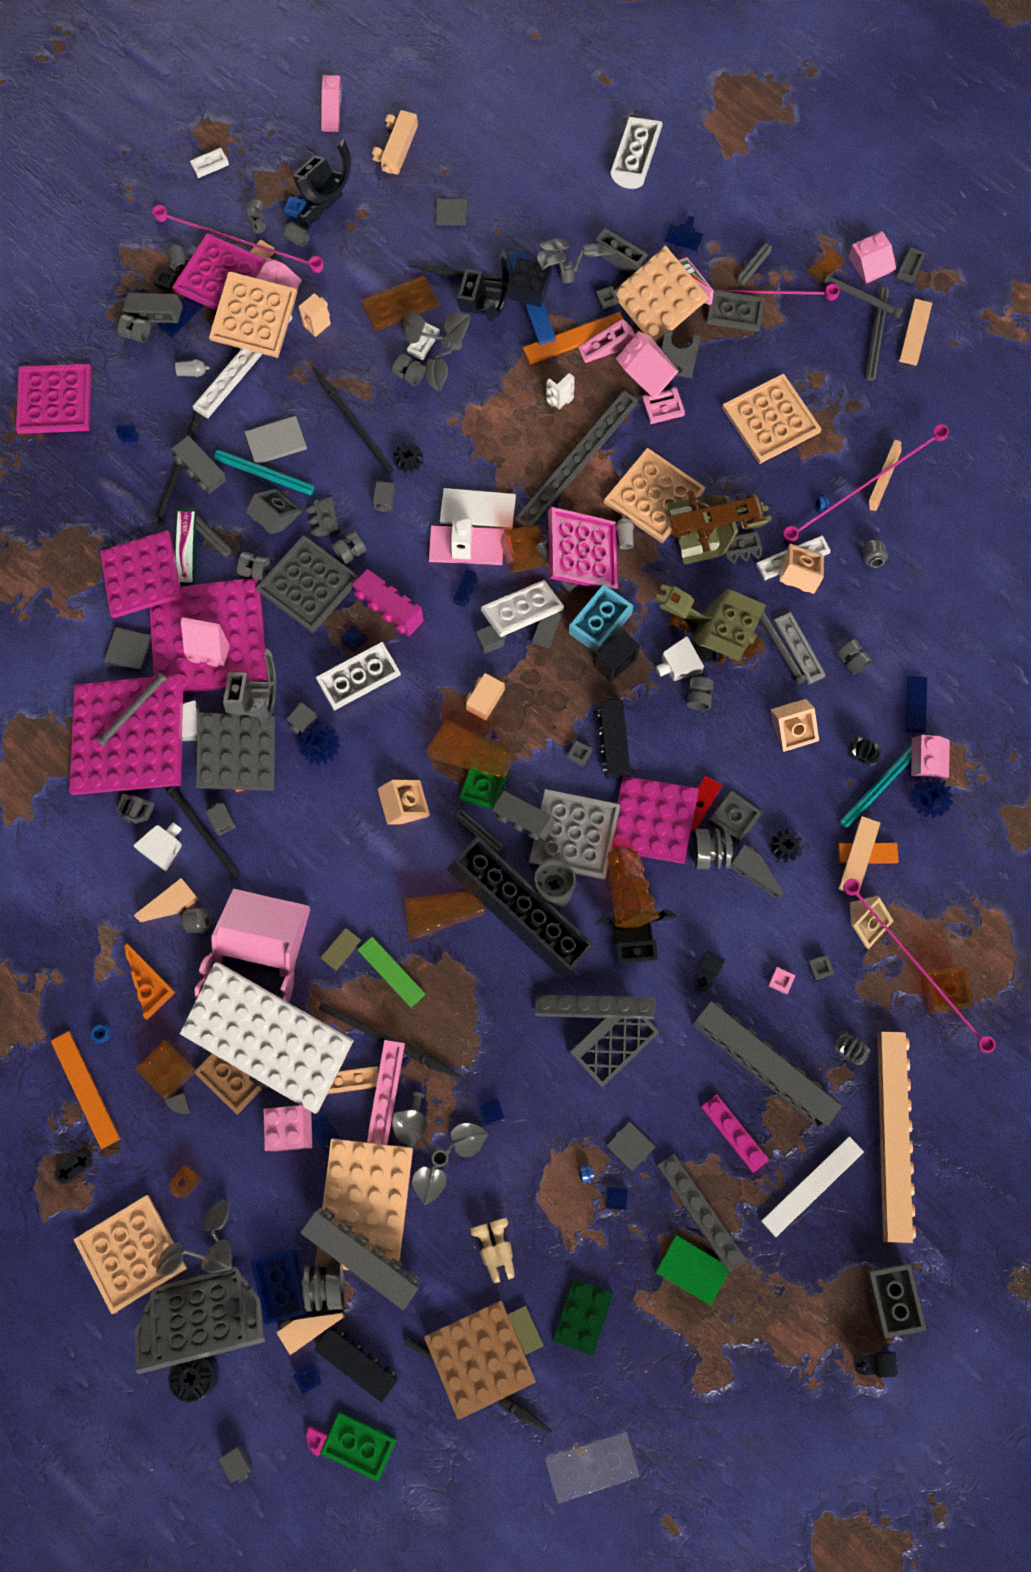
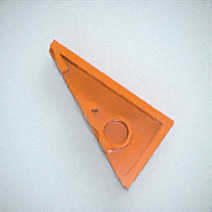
[124,944,176,1020]

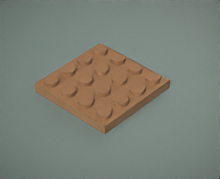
[424,1301,536,1420]

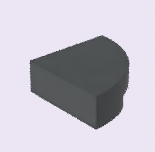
[165,1093,191,1114]

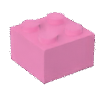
[264,1105,312,1152]

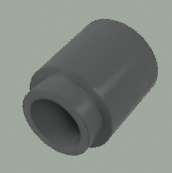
[283,222,310,247]
[166,244,188,272]

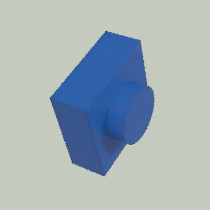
[284,196,306,218]

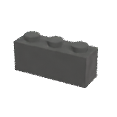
[595,228,648,276]
[123,293,183,323]
[172,436,226,494]
[492,791,556,841]

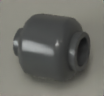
[862,540,888,568]
[180,908,212,933]

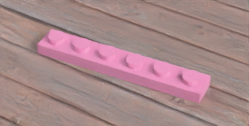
[367,1040,405,1145]

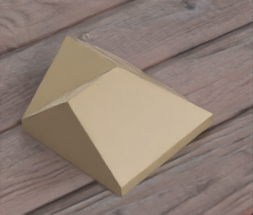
[850,896,893,949]

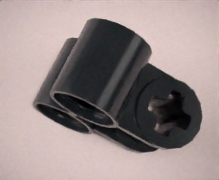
[693,950,725,991]
[854,1352,898,1377]

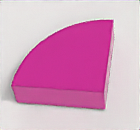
[306,1426,328,1456]

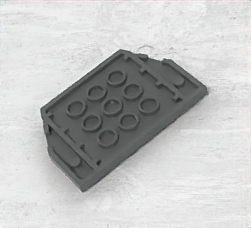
[134,1267,265,1374]

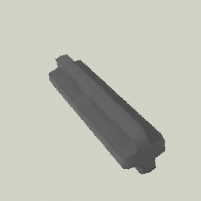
[736,243,772,285]
[196,516,232,557]
[456,811,504,854]

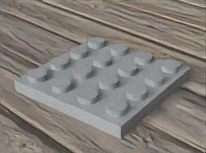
[529,789,620,880]

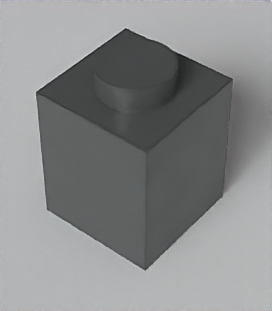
[373,481,396,512]
[476,625,506,654]
[287,702,318,736]
[206,803,236,836]
[219,1445,253,1483]

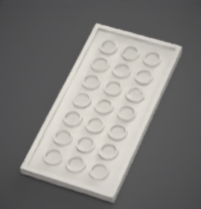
[180,962,354,1114]

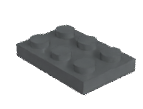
[707,290,765,332]

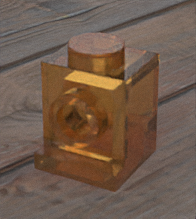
[168,1165,203,1199]

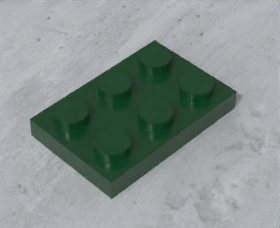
[553,1279,613,1356]

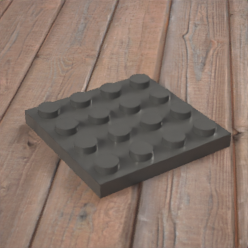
[256,535,359,634]
[196,713,275,791]

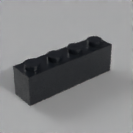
[596,700,630,779]
[314,1326,398,1403]

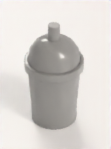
[175,359,210,377]
[615,515,634,550]

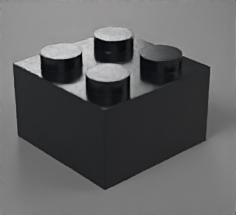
[508,257,552,308]
[595,630,640,683]

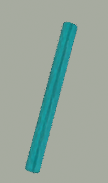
[214,450,314,495]
[840,745,912,828]

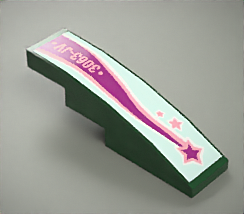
[175,509,197,586]

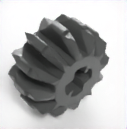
[834,1034,870,1065]

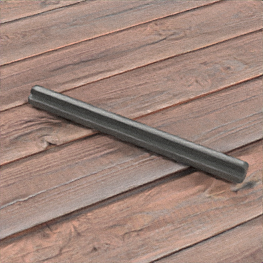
[865,287,889,381]

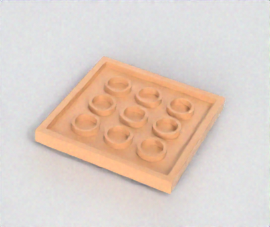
[615,246,709,344]
[209,272,298,358]
[722,374,821,464]
[604,448,706,544]
[74,1195,187,1314]

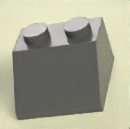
[246,489,302,534]

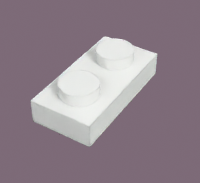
[190,148,229,178]
[407,323,440,360]

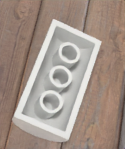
[611,117,662,189]
[316,642,401,711]

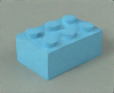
[569,584,633,654]

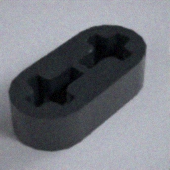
[55,1152,93,1184]

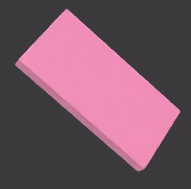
[429,526,504,565]

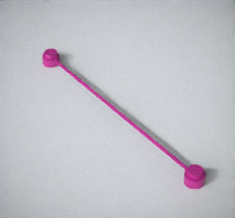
[152,205,324,273]
[717,284,840,301]
[783,424,949,543]
[843,878,996,1053]

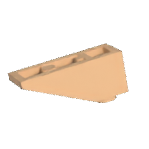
[134,878,199,922]
[277,1312,346,1355]

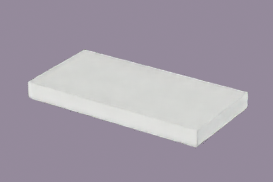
[440,488,516,530]
[481,580,564,637]

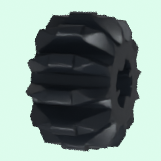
[393,442,423,474]
[847,737,882,765]
[770,829,804,863]

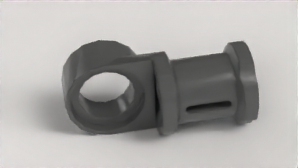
[246,199,266,234]

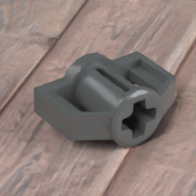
[116,794,155,824]

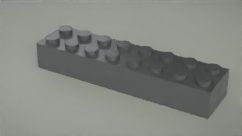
[692,1001,842,1129]

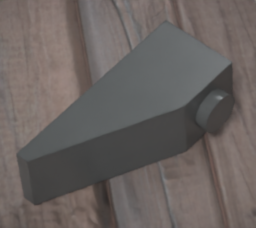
[730,845,784,900]

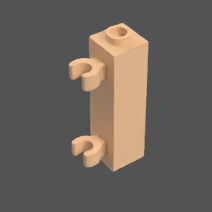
[372,110,418,175]

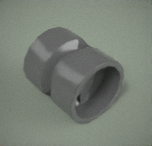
[118,314,151,343]
[392,354,425,386]
[332,531,366,565]
[237,552,270,581]
[837,639,872,675]
[687,677,714,710]

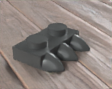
[306,497,339,536]
[724,532,762,564]

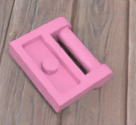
[641,387,685,424]

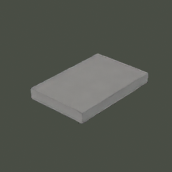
[245,416,307,464]

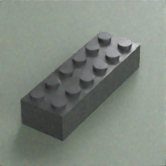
[300,1207,422,1311]

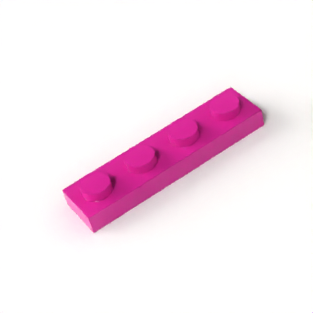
[701,1095,769,1173]

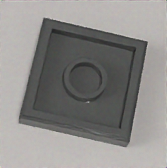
[104,627,152,672]
[708,790,762,843]

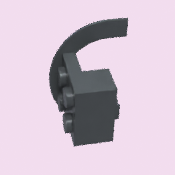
[223,648,276,723]

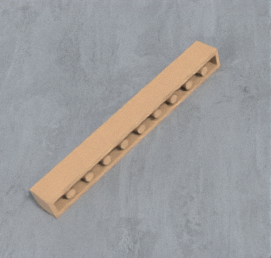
[877,1032,916,1243]

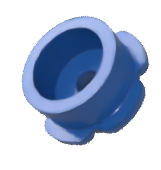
[814,494,830,512]
[91,1024,111,1044]
[579,1163,594,1184]

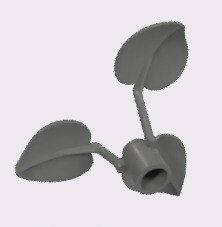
[537,238,614,283]
[403,312,471,391]
[392,1110,488,1205]
[156,1199,233,1276]

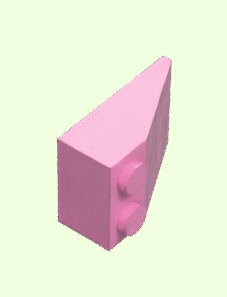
[616,331,679,398]
[181,617,230,667]

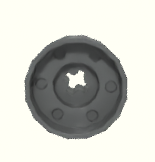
[693,828,733,870]
[533,860,576,909]
[302,1263,345,1311]

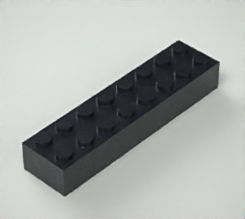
[447,836,594,979]

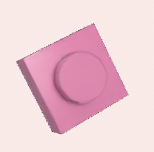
[768,967,795,995]

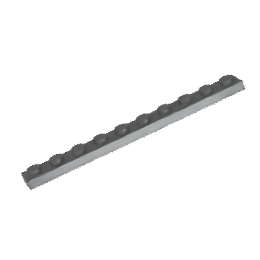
[515,391,638,532]

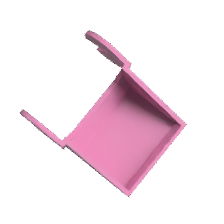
[195,889,310,1003]

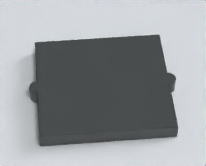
[435,199,468,226]
[607,1122,655,1171]

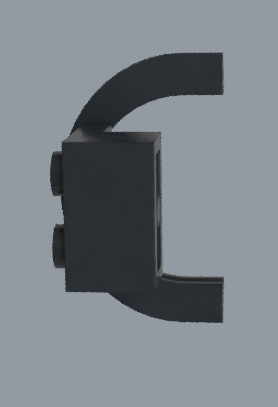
[292,139,351,203]
[457,250,509,322]
[595,909,676,965]

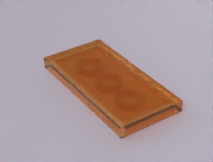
[361,275,439,332]

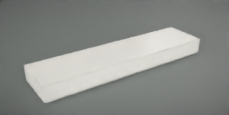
[756,536,831,581]

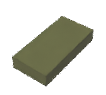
[321,928,361,971]
[507,1305,544,1355]

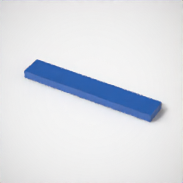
[508,250,556,345]

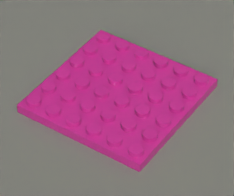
[149,578,268,693]
[69,674,184,795]

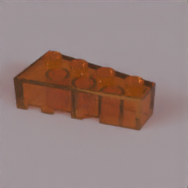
[427,719,513,777]
[607,846,660,929]
[405,891,486,941]

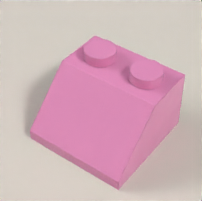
[848,231,896,284]
[256,258,302,290]
[911,735,950,778]

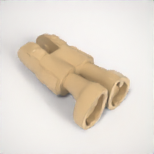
[470,1218,514,1283]

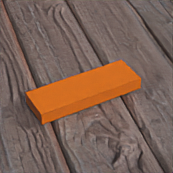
[838,843,899,864]

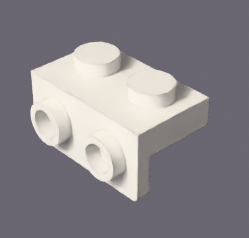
[546,373,575,409]

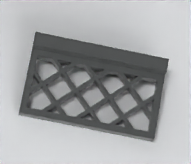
[568,996,659,1088]

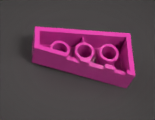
[352,569,423,637]

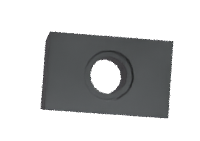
[661,329,701,379]

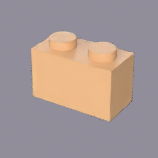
[299,293,331,337]
[465,673,505,720]

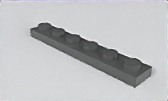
[534,995,656,1019]
[657,1154,747,1273]

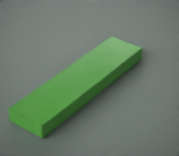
[358,937,426,1008]

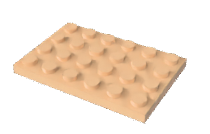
[315,1139,413,1270]

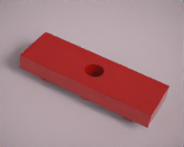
[691,776,722,834]

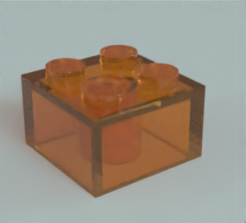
[500,525,547,573]
[921,966,974,1014]
[135,1040,196,1099]

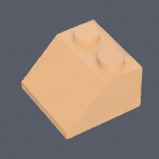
[780,544,824,594]
[770,699,819,752]
[378,780,430,825]

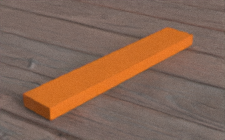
[523,312,623,365]
[51,1031,121,1149]

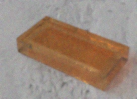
[808,249,845,284]

